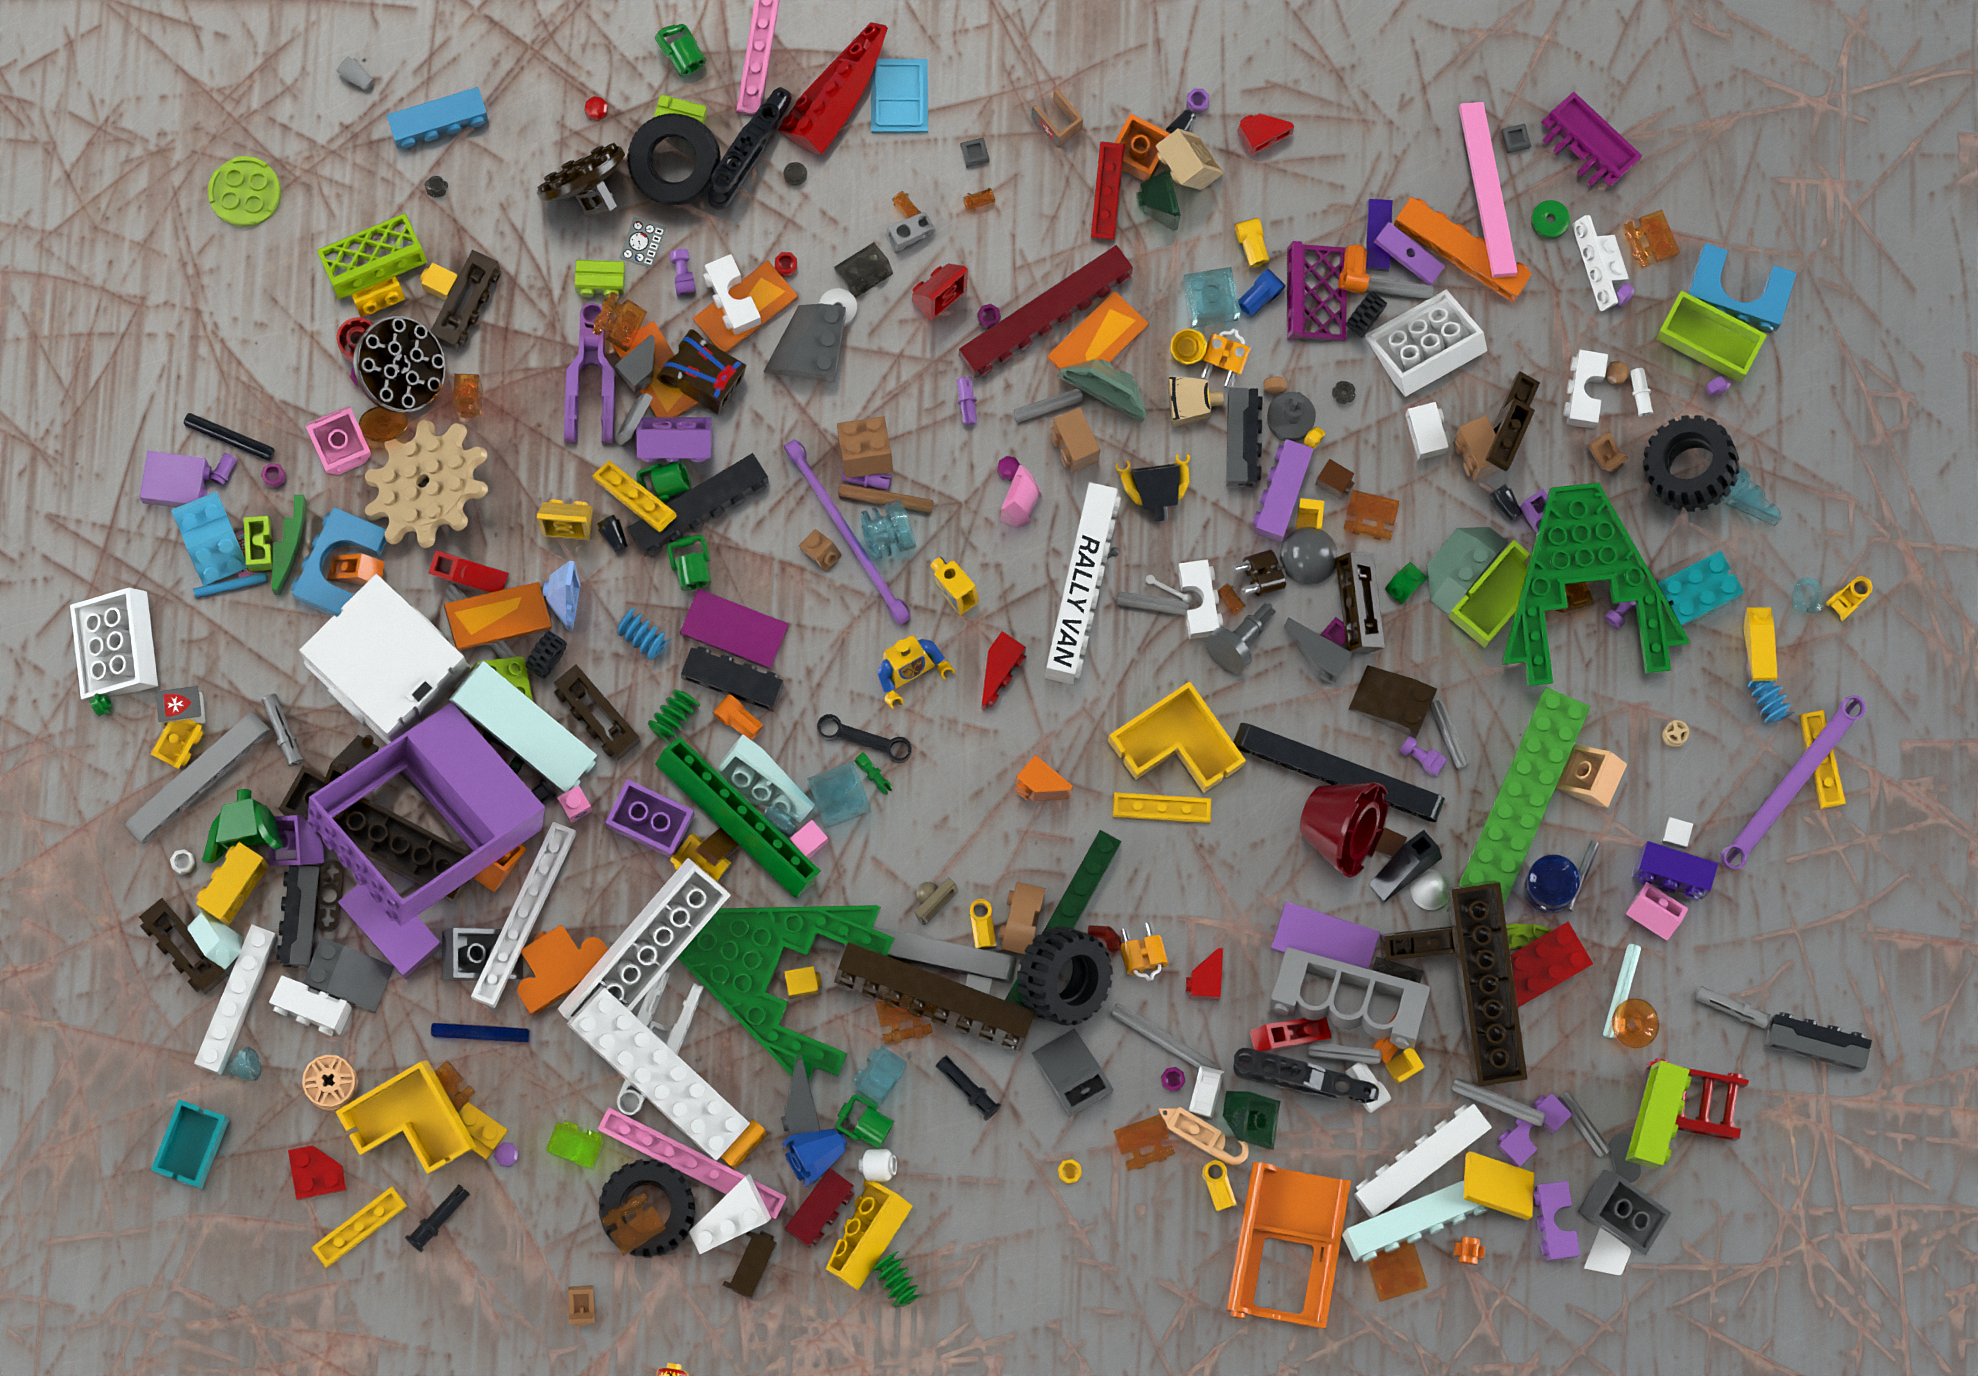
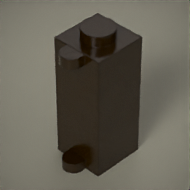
[324,735,379,784]
[722,1231,777,1300]

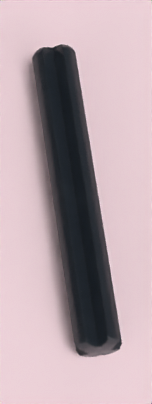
[183,413,275,461]

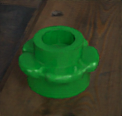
[90,693,112,716]

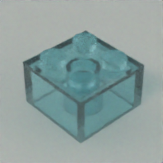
[1182,267,1240,328]
[807,762,871,829]
[853,1046,907,1109]

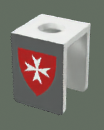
[155,686,206,729]

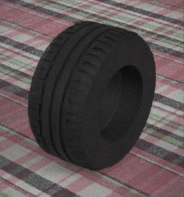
[627,113,721,205]

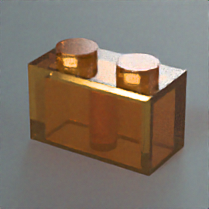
[453,373,483,419]

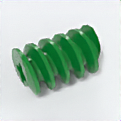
[648,689,700,744]
[872,1251,923,1308]

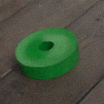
[1531,200,1570,239]

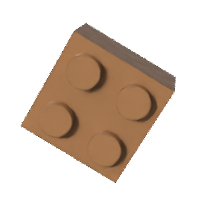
[1050,407,1100,474]
[1453,415,1501,482]
[837,416,893,479]

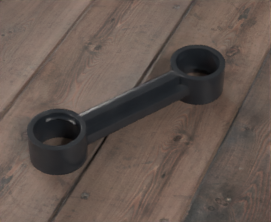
[817,714,912,763]

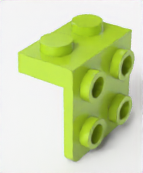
[468,656,532,701]

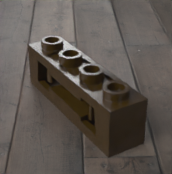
[430,250,501,352]
[1336,552,1385,653]
[554,664,640,760]
[139,898,229,995]
[1380,926,1455,961]

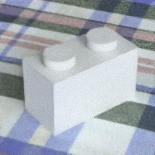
[1405,402,1451,460]

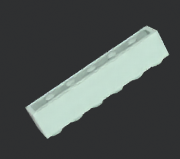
[1342,1180,1489,1262]

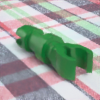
[854,752,893,795]

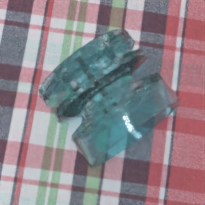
[860,499,916,560]

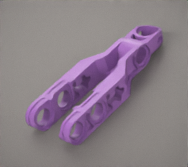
[564,303,616,443]

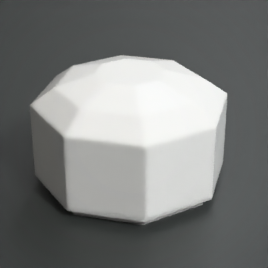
[170,849,196,875]

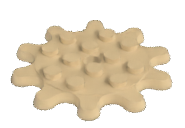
[365,420,488,548]

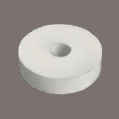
[819,288,857,326]

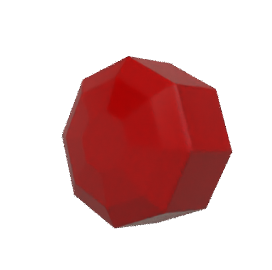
[584,96,608,121]
[775,252,797,276]

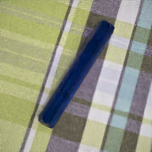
[431,1023,530,1042]

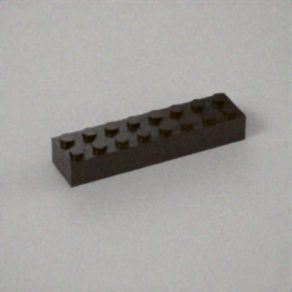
[279,766,471,904]
[1446,880,1528,1087]
[834,942,1035,1052]

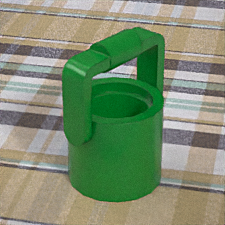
[655,24,706,77]
[636,461,691,503]
[667,535,711,591]
[835,1095,895,1149]

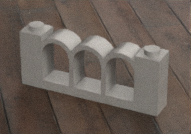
[1270,947,1431,1049]

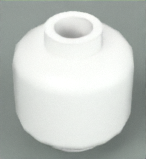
[858,1149,897,1182]

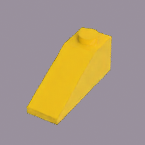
[1743,607,1778,681]

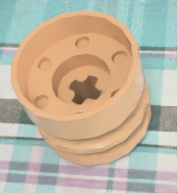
[302,1055,360,1112]

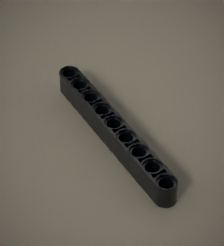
[1233,723,1445,822]

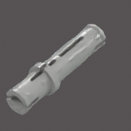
[261,694,303,766]
[1696,986,1770,1029]

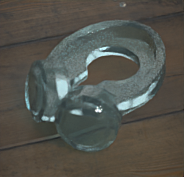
[1791,577,1823,614]

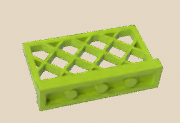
[317,213,428,300]

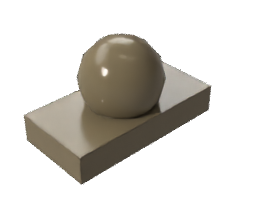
[914,877,958,925]

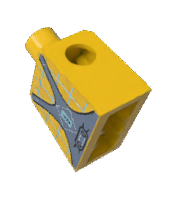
[930,557,979,616]

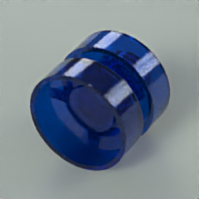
[1524,854,1580,914]

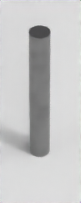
[1564,841,1600,911]

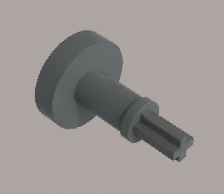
[1267,392,1316,441]
[1206,603,1276,673]

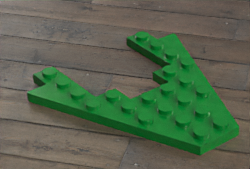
[1502,482,1690,687]
[677,905,895,1082]

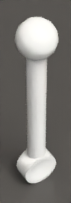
[1146,575,1192,603]

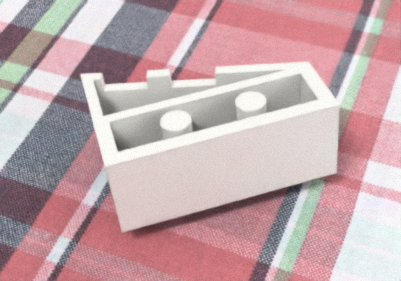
[269,975,352,1037]
[689,1173,771,1254]

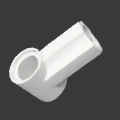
[1345,1062,1391,1113]

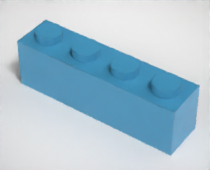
[387,87,488,149]

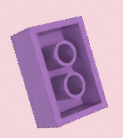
[636,417,712,462]
[605,779,695,858]

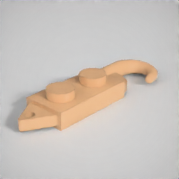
[1158,1106,1249,1166]

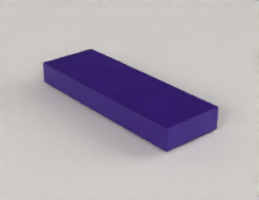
[1366,199,1393,271]

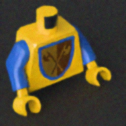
[877,635,955,709]

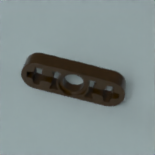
[316,859,344,932]

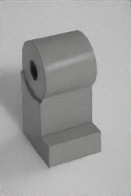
[886,213,935,253]

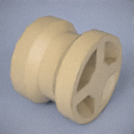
[1662,720,1690,748]

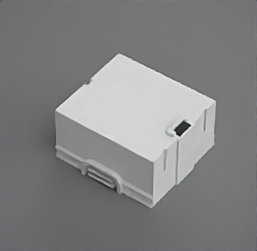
[299,574,471,744]

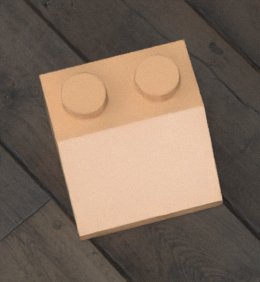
[1556,744,1627,808]

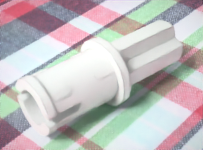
[1630,368,1653,417]

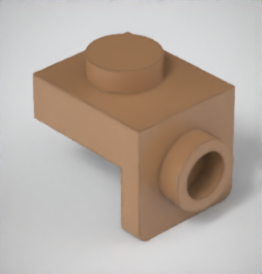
[1587,432,1628,472]
[799,529,842,571]
[568,1285,595,1327]

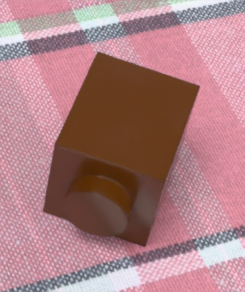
[1315,459,1355,499]

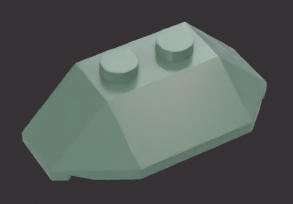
[1057,359,1147,423]
[1427,527,1508,615]

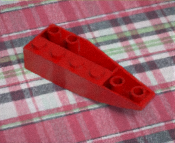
[777,22,888,155]

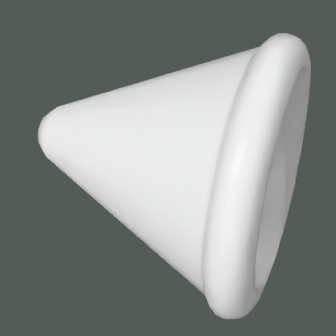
[1410,869,1451,910]

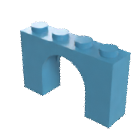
[1688,243,1797,332]
[291,507,387,617]

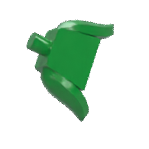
[202,789,283,863]

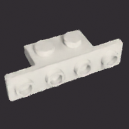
[1572,215,1629,311]

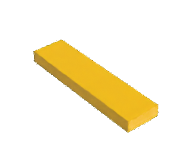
[592,460,677,533]
[1799,710,1846,810]
[1112,792,1212,824]
[311,1186,408,1268]

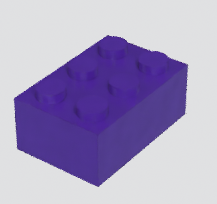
[1632,841,1719,901]

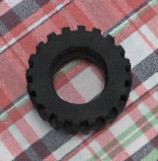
[1643,415,1740,512]
[1017,926,1113,1026]
[598,1159,695,1258]

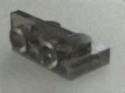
[834,242,893,298]

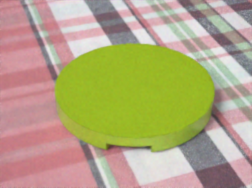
[208,156,281,227]

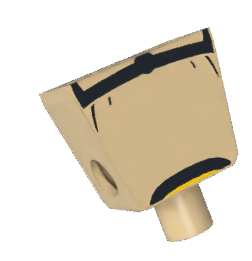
[1168,376,1224,427]

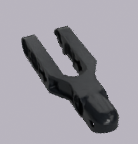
[708,87,792,210]
[1233,1048,1379,1103]

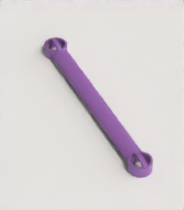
[784,439,910,625]
[1720,695,1866,870]

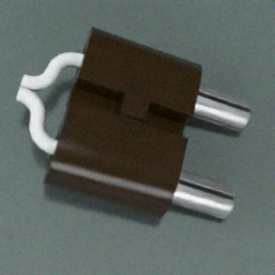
[1232,550,1286,596]

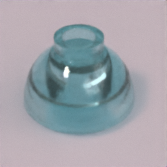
[228,1047,262,1081]

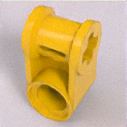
[1826,576,1873,621]

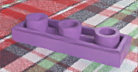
[1374,222,1445,285]

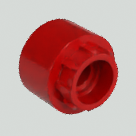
[336,317,373,363]

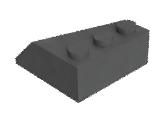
[764,303,846,383]

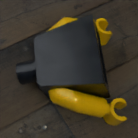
[1116,454,1190,521]

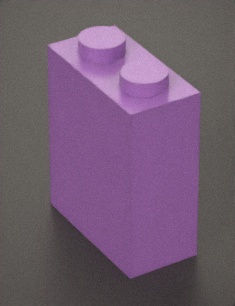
[140,451,211,508]

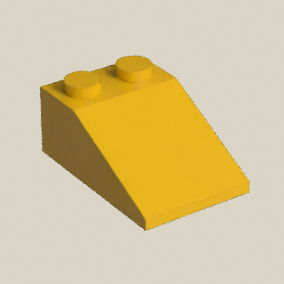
[537,499,593,540]

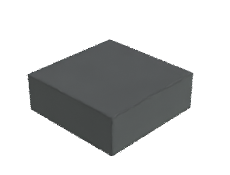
[1501,124,1531,153]
[960,137,990,168]

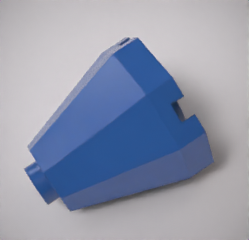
[782,1129,847,1187]

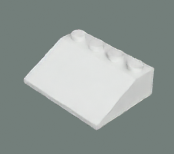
[1365,289,1487,397]
[70,588,158,700]

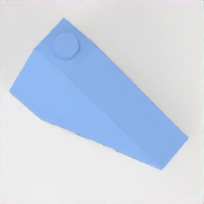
[543,561,581,632]

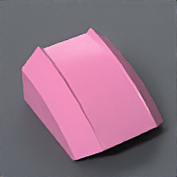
[305,406,371,475]
[1000,465,1041,528]

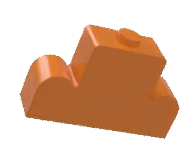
[517,925,608,1017]

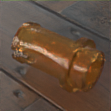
[963,188,995,211]
[892,191,921,219]
[1218,583,1246,615]

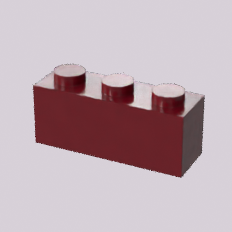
[784,1168,855,1248]

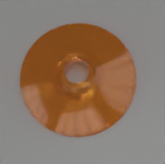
[359,407,408,442]
[1612,999,1659,1048]

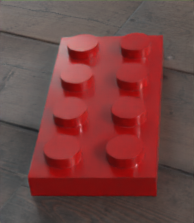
[1510,921,1593,1007]

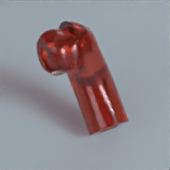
[1088,925,1122,952]

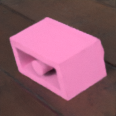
[1626,882,1688,941]

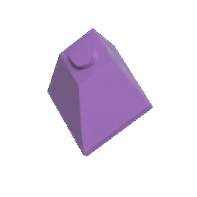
[268,815,324,866]

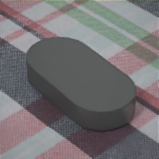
[1608,1134,1641,1183]

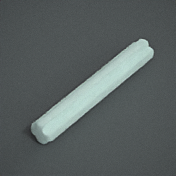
[1603,944,1641,1039]

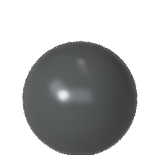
[1280,527,1338,585]

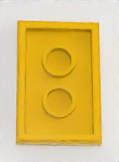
[1463,1151,1534,1220]

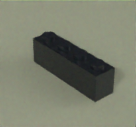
[681,646,784,712]

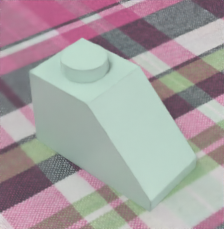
[188,911,243,969]

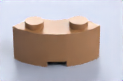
[999,882,1046,954]

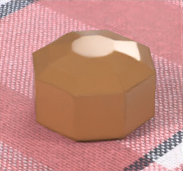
[1605,360,1629,386]
[1263,376,1287,394]

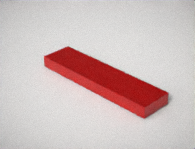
[1091,141,1125,240]

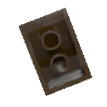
[1348,665,1437,739]

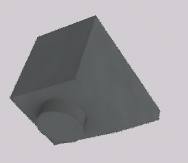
[615,334,656,393]

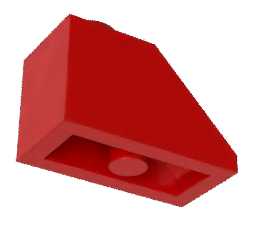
[1237,113,1294,155]
[1185,948,1223,1001]

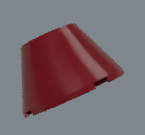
[1300,782,1389,878]

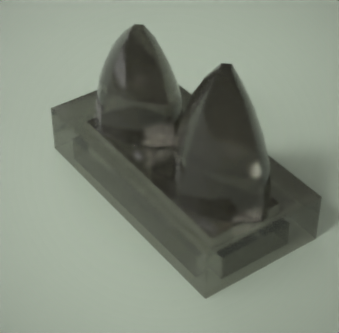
[1372,957,1423,983]

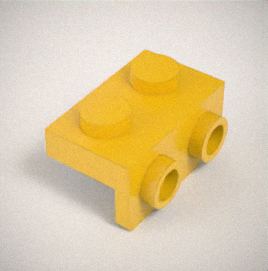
[351,276,405,318]
[150,719,203,769]
[670,833,731,882]

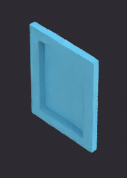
[871,58,928,133]

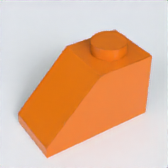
[327,553,384,586]
[474,844,527,892]

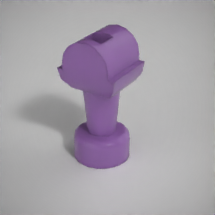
[669,249,696,296]
[1605,602,1636,629]
[1399,736,1447,777]

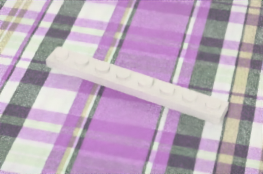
[471,822,576,1008]

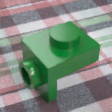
[1385,562,1428,604]

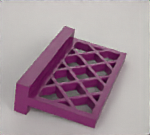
[1287,241,1346,341]

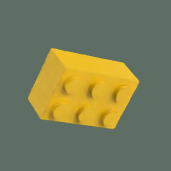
[196,842,270,927]

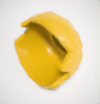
[1170,328,1207,365]

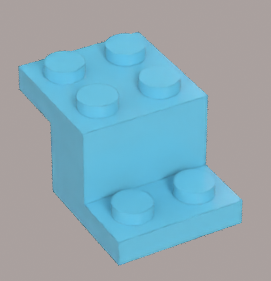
[171,491,247,586]

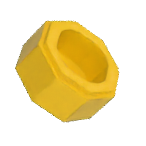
[1303,426,1325,450]
[1057,1159,1082,1184]

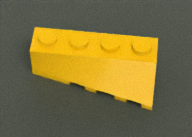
[826,1179,913,1290]

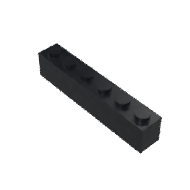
[628,453,769,557]

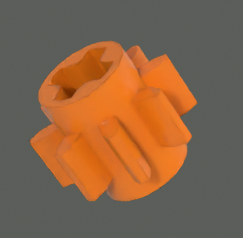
[1454,1237,1485,1265]

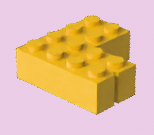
[1108,681,1246,793]
[335,1060,477,1174]

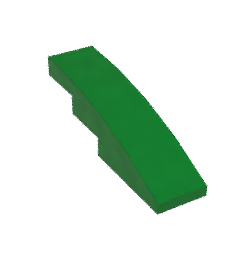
[272,495,307,595]

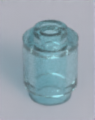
[762,805,798,838]

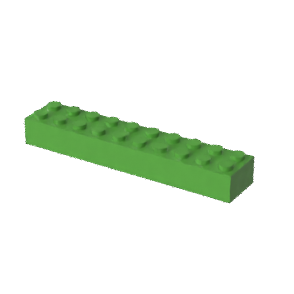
[1447,687,1591,912]

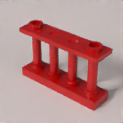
[1646,1058,1749,1141]

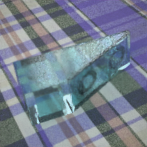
[1720,466,1782,526]

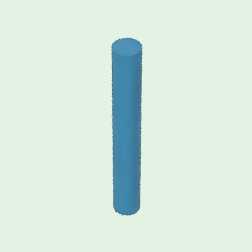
[193,572,268,598]

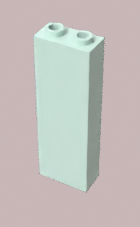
[449,661,597,793]

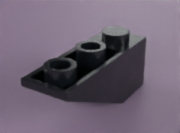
[1369,830,1442,902]

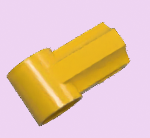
[1235,217,1269,268]
[969,899,997,950]
[1202,1160,1237,1211]

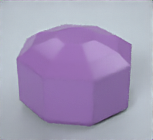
[1187,88,1209,113]
[1616,282,1634,307]
[1705,375,1731,396]
[494,1142,519,1167]

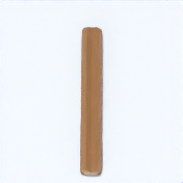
[838,483,934,514]

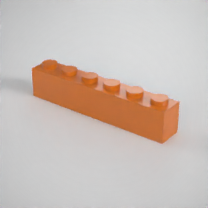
[1394,197,1532,303]

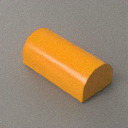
[720,1119,767,1170]

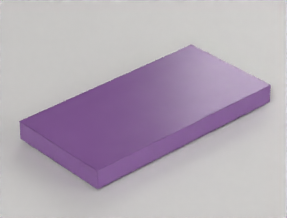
[1271,902,1380,969]

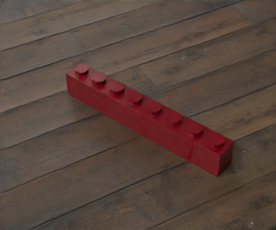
[958,245,1133,378]

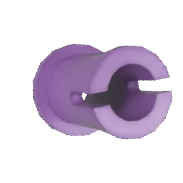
[210,453,237,485]

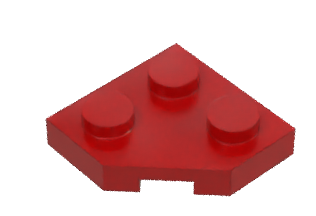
[288,1145,347,1200]

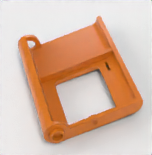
[1226,1162,1351,1329]

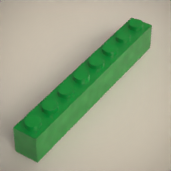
[655,736,821,899]

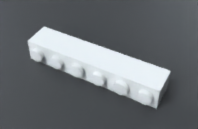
[194,924,278,1076]
[1353,1104,1492,1218]

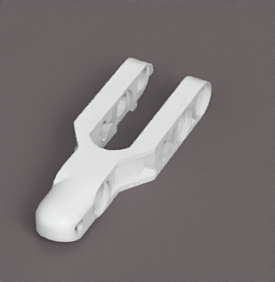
[617,972,704,1116]

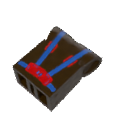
[657,329,747,415]

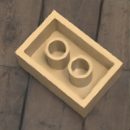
[1155,129,1224,190]

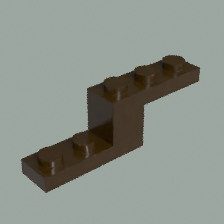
[1485,371,1540,472]

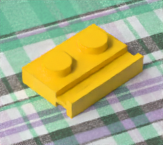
[458,1102,508,1160]

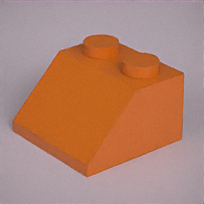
[1015,755,1073,802]

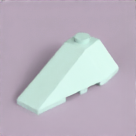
[716,734,815,823]

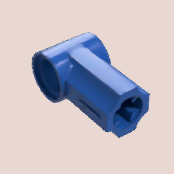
[1237,269,1286,317]

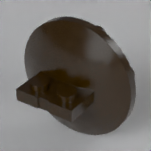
[537,143,625,216]
[353,316,445,413]

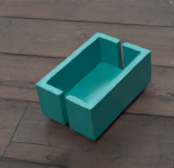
[1657,550,1744,628]
[151,1099,229,1190]

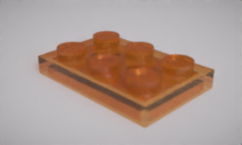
[1367,1241,1428,1302]

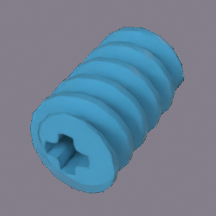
[617,608,671,660]
[1747,678,1795,724]

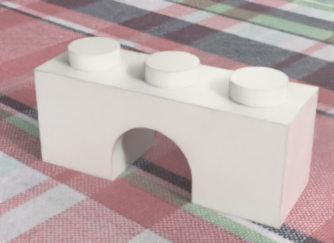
[703,254,761,335]
[1563,350,1608,429]
[1178,559,1223,639]

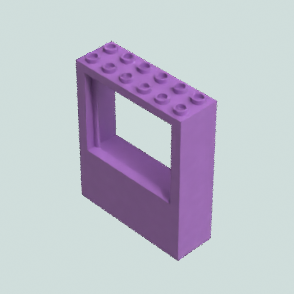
[307,702,545,927]

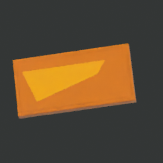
[693,260,798,353]
[1047,291,1149,390]
[612,321,700,417]
[444,582,552,651]

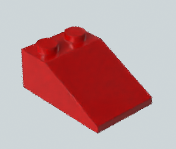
[912,263,968,321]

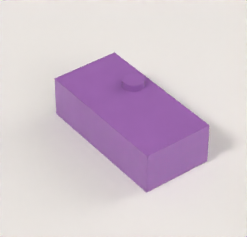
[338,884,442,980]

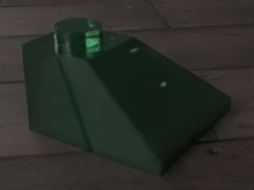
[1136,170,1181,231]
[1223,1091,1281,1150]

